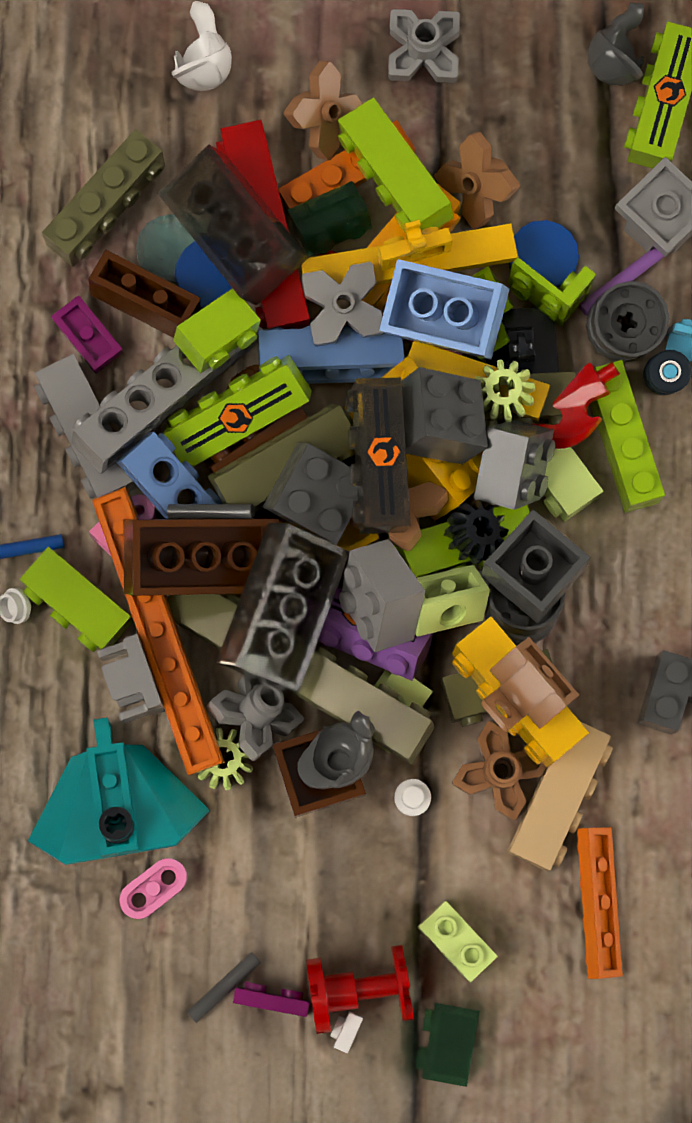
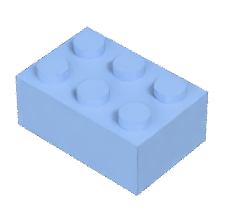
[379,259,510,360]

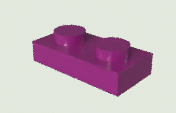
[51,295,124,374]
[233,981,310,1017]

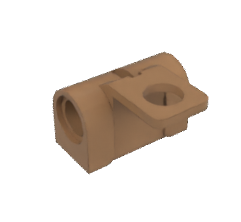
[481,637,579,731]

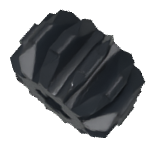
[444,500,509,565]

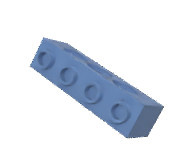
[116,432,223,519]

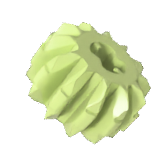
[475,359,535,422]
[198,728,253,791]

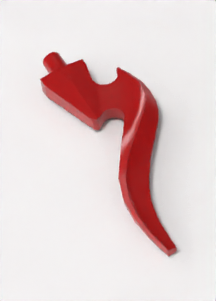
[486,362,620,449]

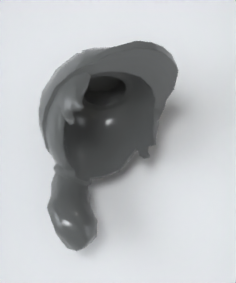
[588,2,644,86]
[298,710,375,789]

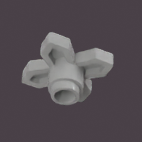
[388,9,460,83]
[302,262,384,346]
[206,669,304,761]

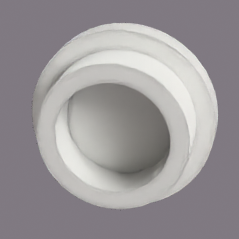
[0,587,31,624]
[394,779,431,816]

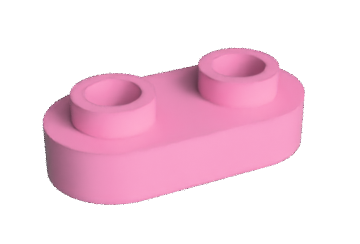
[119,858,187,919]

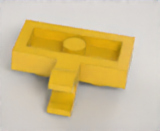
[378,219,453,271]

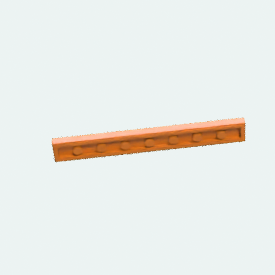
[92,487,225,776]

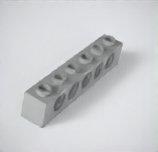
[72,326,262,474]

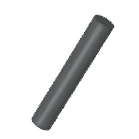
[167,504,255,519]
[187,952,261,1023]

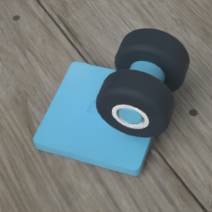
[643,319,692,395]

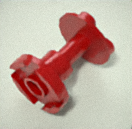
[306,945,414,1034]

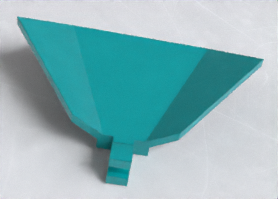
[28,717,210,865]

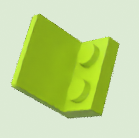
[507,257,596,326]

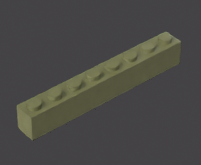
[167,594,435,765]

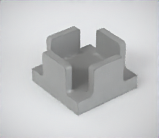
[615,157,692,257]
[97,634,165,724]

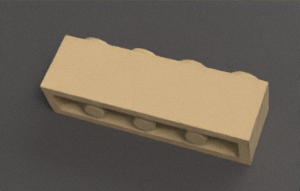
[507,722,613,872]

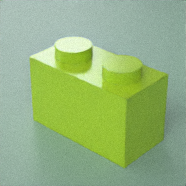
[173,287,261,374]

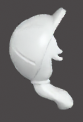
[172,1,232,91]

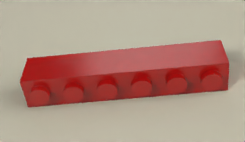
[216,119,310,330]

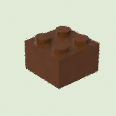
[273,729,366,818]

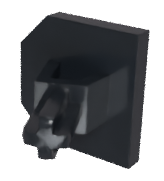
[486,307,559,374]

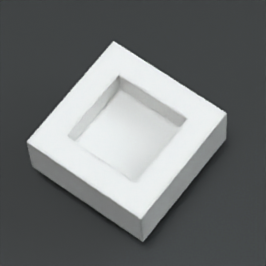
[330,1011,363,1054]

